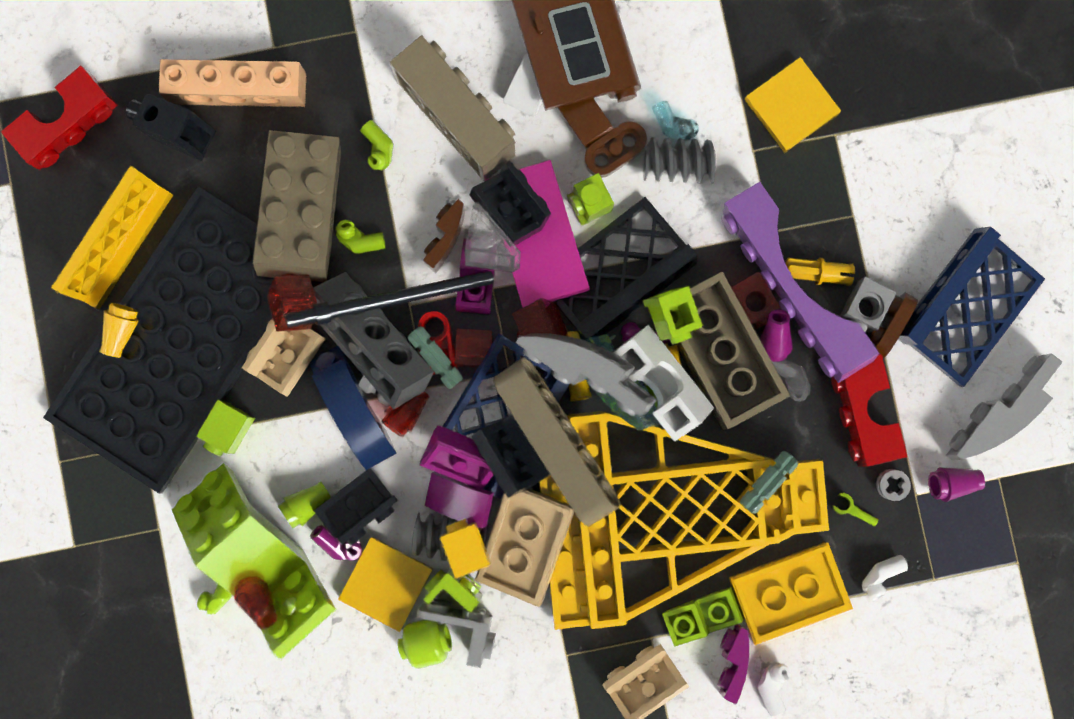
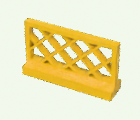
[51,166,173,310]

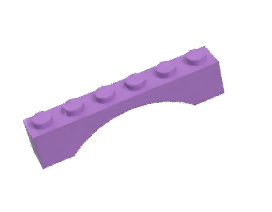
[722,182,879,383]

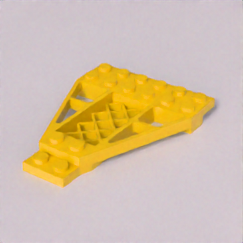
[539,411,829,630]

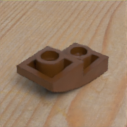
[558,98,614,149]
[423,199,465,273]

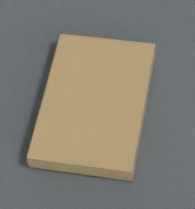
[475,488,574,607]

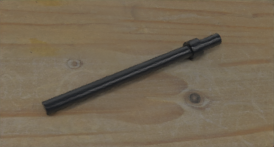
[284,271,494,328]

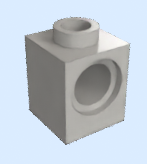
[839,277,897,333]

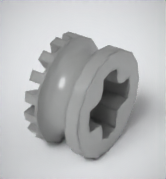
[876,469,911,501]

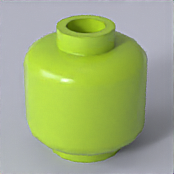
[397,619,452,669]

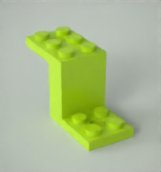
[171,463,336,659]

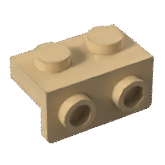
[242,310,325,397]
[602,644,689,719]

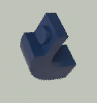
[309,346,397,470]

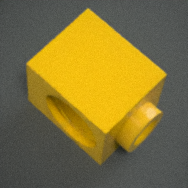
[440,519,491,579]

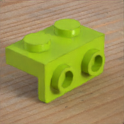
[423,568,483,613]

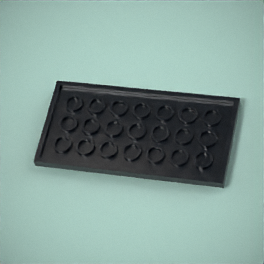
[43,186,303,494]

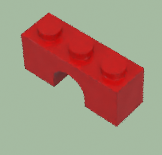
[1,66,118,170]
[831,354,908,467]

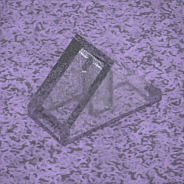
[465,203,520,272]

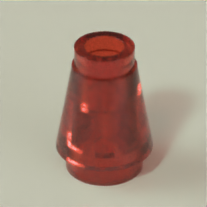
[381,391,430,438]
[234,576,277,629]

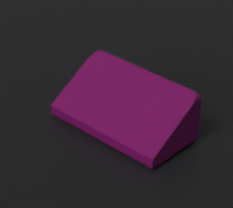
[420,425,494,489]

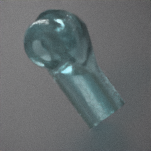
[652,100,699,141]

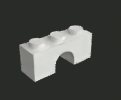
[613,324,714,441]

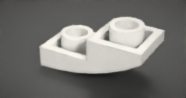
[503,53,542,117]

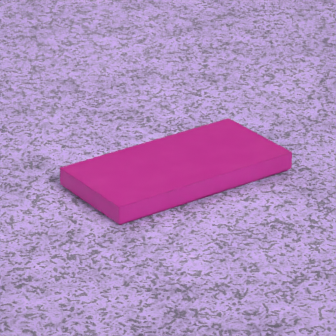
[485,160,590,310]

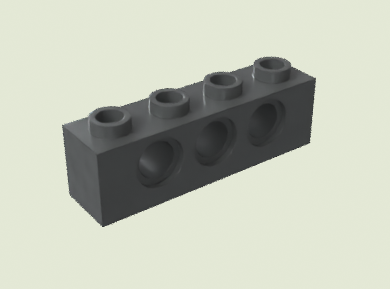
[306,272,434,409]

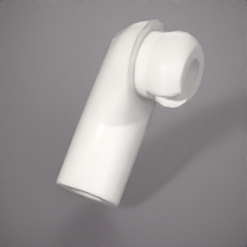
[862,555,908,600]

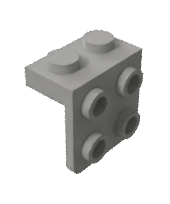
[417,598,496,668]

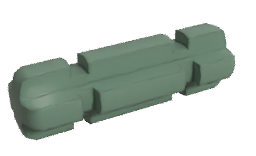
[408,326,463,389]
[740,451,798,514]

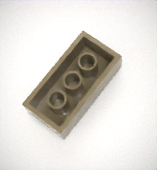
[389,35,516,181]
[253,130,341,282]
[671,272,790,430]

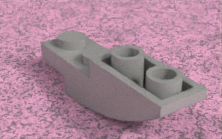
[516,334,657,416]
[946,353,1062,460]

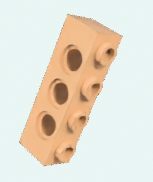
[159,59,306,107]

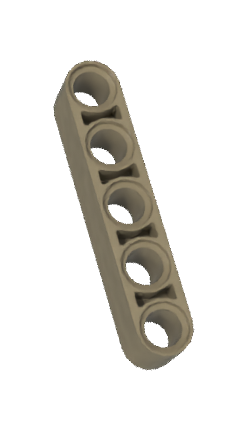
[493,357,620,526]

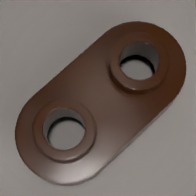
[584,121,647,178]
[869,292,918,358]

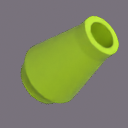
[278,481,331,529]

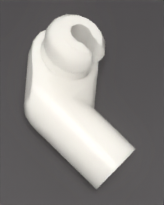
[758,662,790,716]

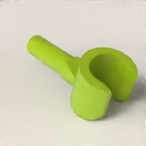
[832,493,878,526]

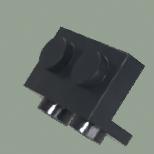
[469,161,551,248]
[471,414,550,498]
[313,468,398,546]

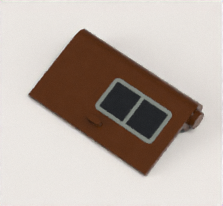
[511,0,641,111]

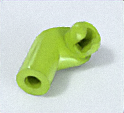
[360,120,393,170]
[336,220,386,254]
[197,584,232,615]

